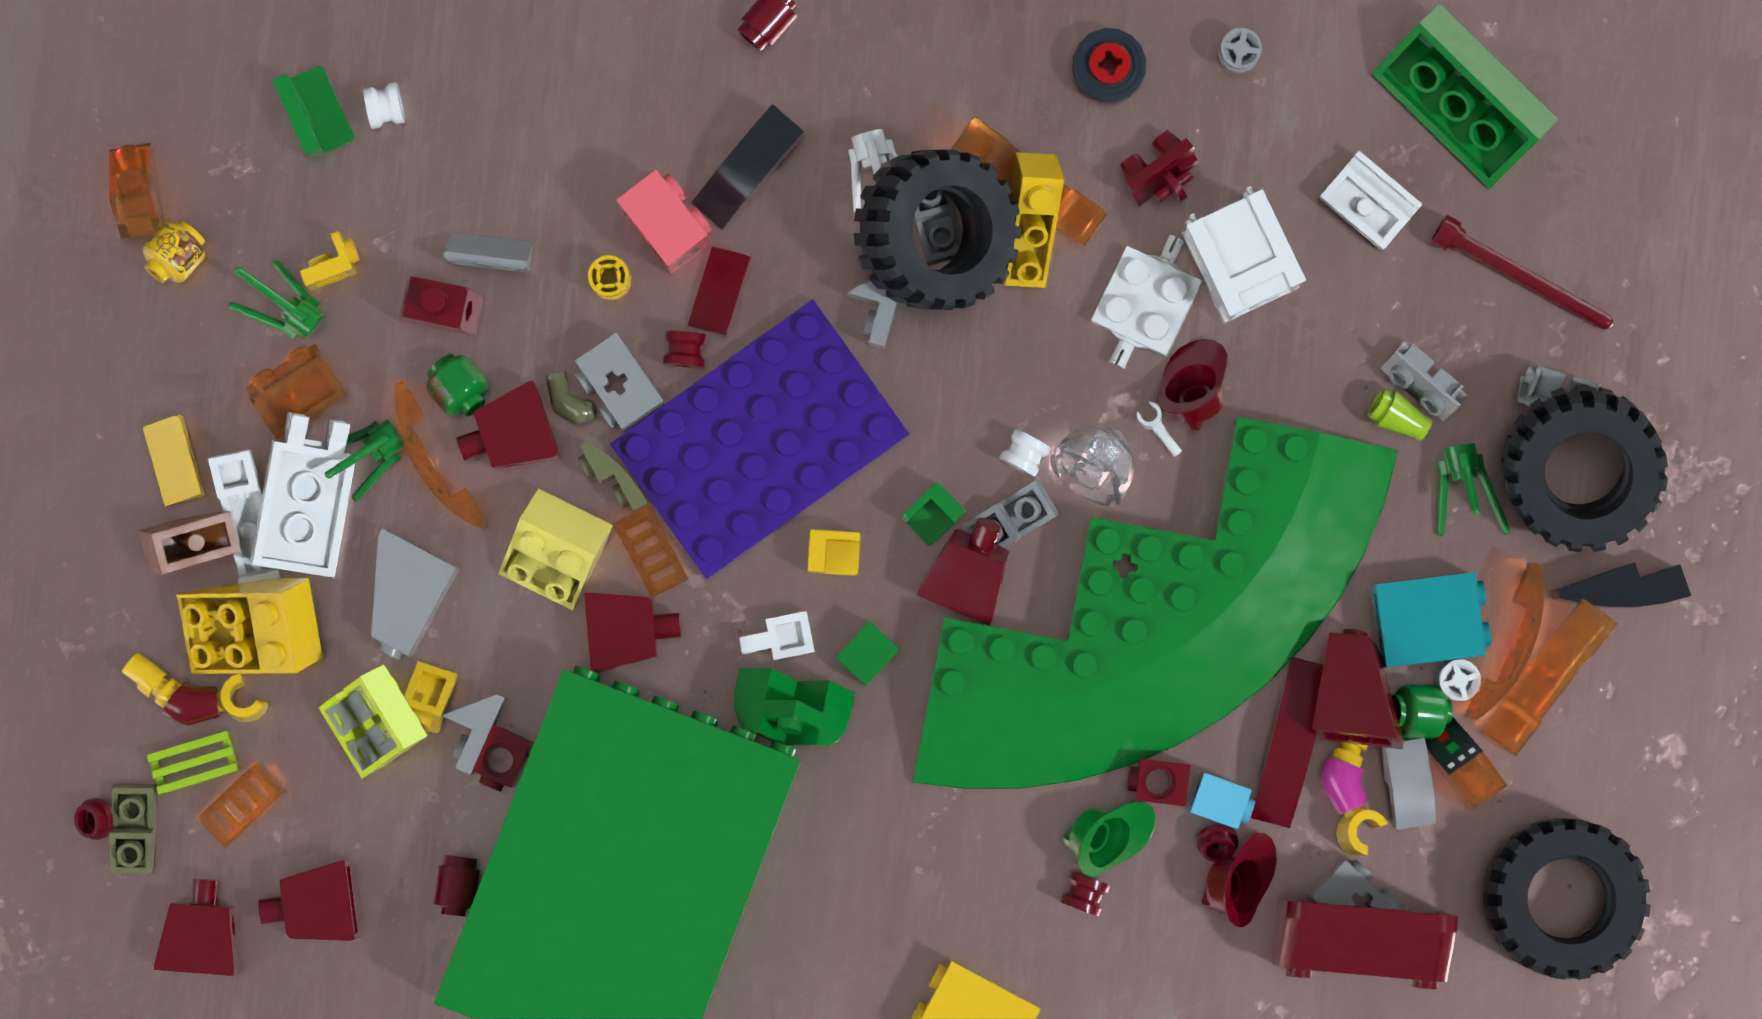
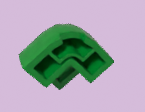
[734,668,855,747]

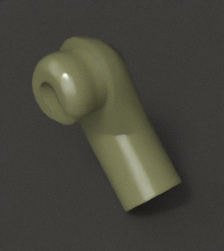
[545,372,596,425]

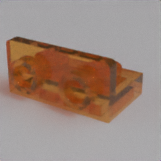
[246,344,347,439]

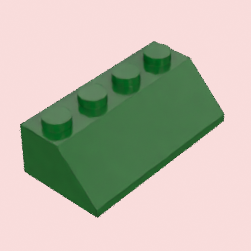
[1372,3,1559,189]

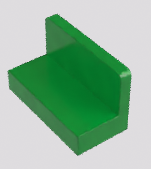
[272,65,355,160]

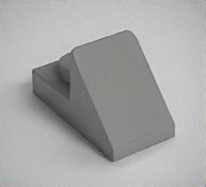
[847,280,898,350]
[442,694,508,775]

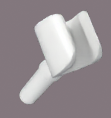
[1137,402,1182,457]

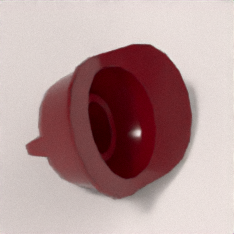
[1157,339,1228,431]
[1201,833,1277,927]

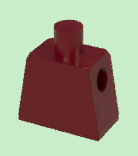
[398,276,485,337]
[456,380,561,470]
[917,518,1009,626]
[584,593,682,673]
[258,859,360,941]
[154,879,240,976]

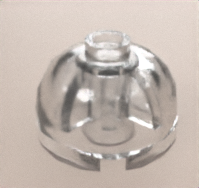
[1050,426,1136,506]

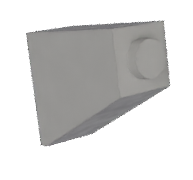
[371,528,459,660]

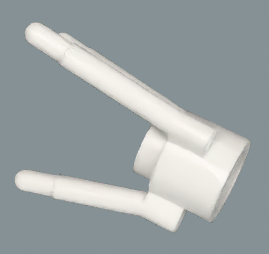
[847,129,897,213]

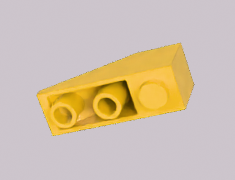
[1004,152,1064,288]

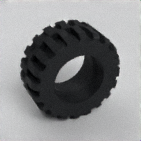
[853,149,1022,310]
[1501,385,1668,552]
[1483,818,1651,980]

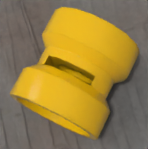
[588,255,632,301]

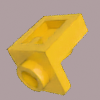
[300,230,360,291]
[404,661,457,734]

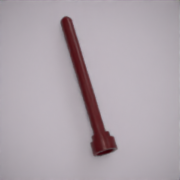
[1430,214,1614,330]

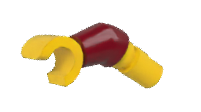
[122,653,268,725]

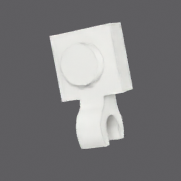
[739,611,815,661]

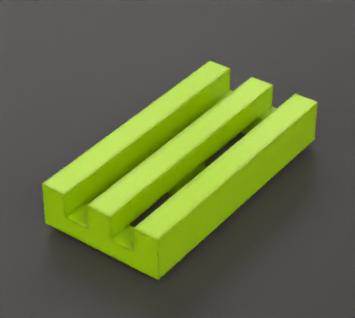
[146,731,240,795]

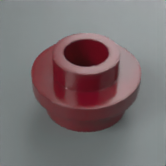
[74,798,113,840]
[1196,824,1239,862]

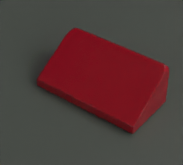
[687,247,752,338]

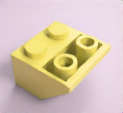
[498,488,613,611]

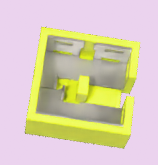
[318,664,427,778]

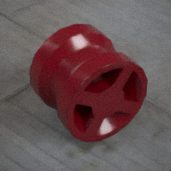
[663,330,707,368]
[1060,871,1110,917]

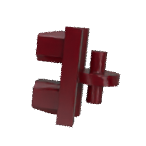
[1120,130,1199,206]

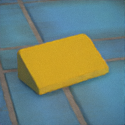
[143,414,206,507]

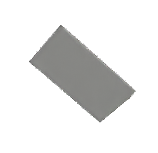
[443,232,533,273]

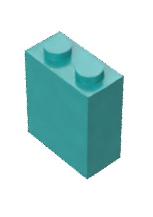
[1371,572,1492,668]

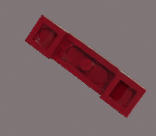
[1250,657,1323,828]

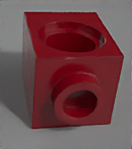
[472,725,534,792]
[1127,759,1191,807]

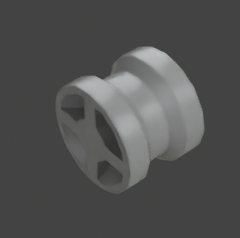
[1218,28,1262,73]

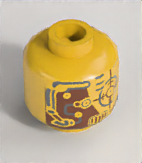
[143,221,205,283]

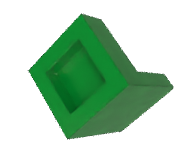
[901,481,966,546]
[835,621,898,686]

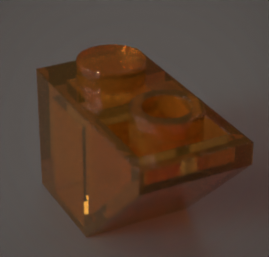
[109,143,162,239]

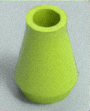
[1367,388,1432,441]

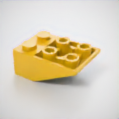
[177,578,323,674]

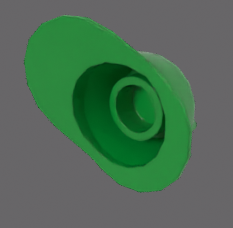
[1063,801,1156,877]

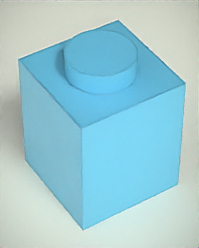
[1187,772,1255,829]

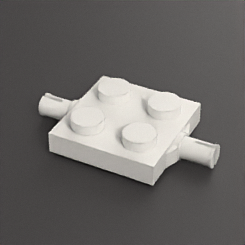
[1091,235,1202,369]

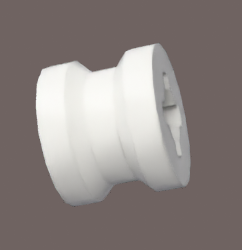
[363,82,405,129]
[999,429,1051,478]
[1435,659,1481,701]

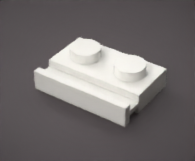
[1319,151,1422,251]

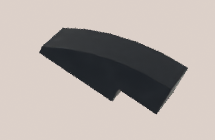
[691,104,805,230]
[1550,562,1691,609]

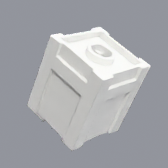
[1181,186,1306,324]

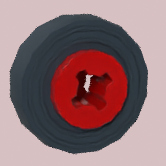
[1072,28,1146,103]

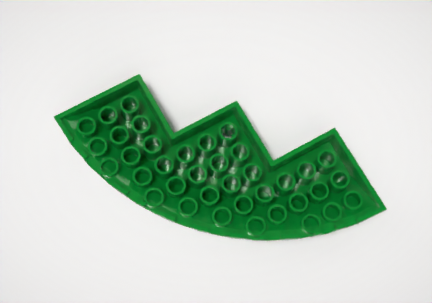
[913,417,1398,789]

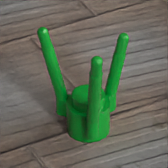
[229,260,324,340]
[325,419,406,501]
[1437,443,1511,536]

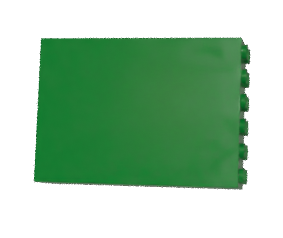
[434,665,801,1019]

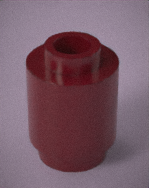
[737,0,797,52]
[433,855,480,917]

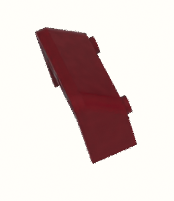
[1272,897,1458,990]

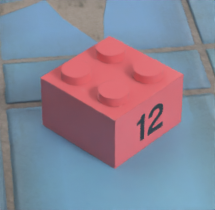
[616,169,712,275]

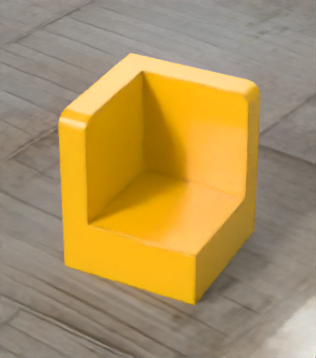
[808,529,861,576]

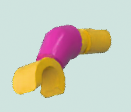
[1322,742,1388,856]

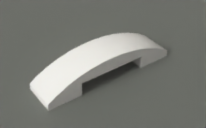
[208,449,283,584]

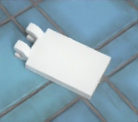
[250,412,355,578]

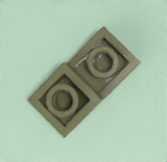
[577,441,650,513]
[109,784,156,874]

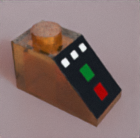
[1425,717,1508,810]

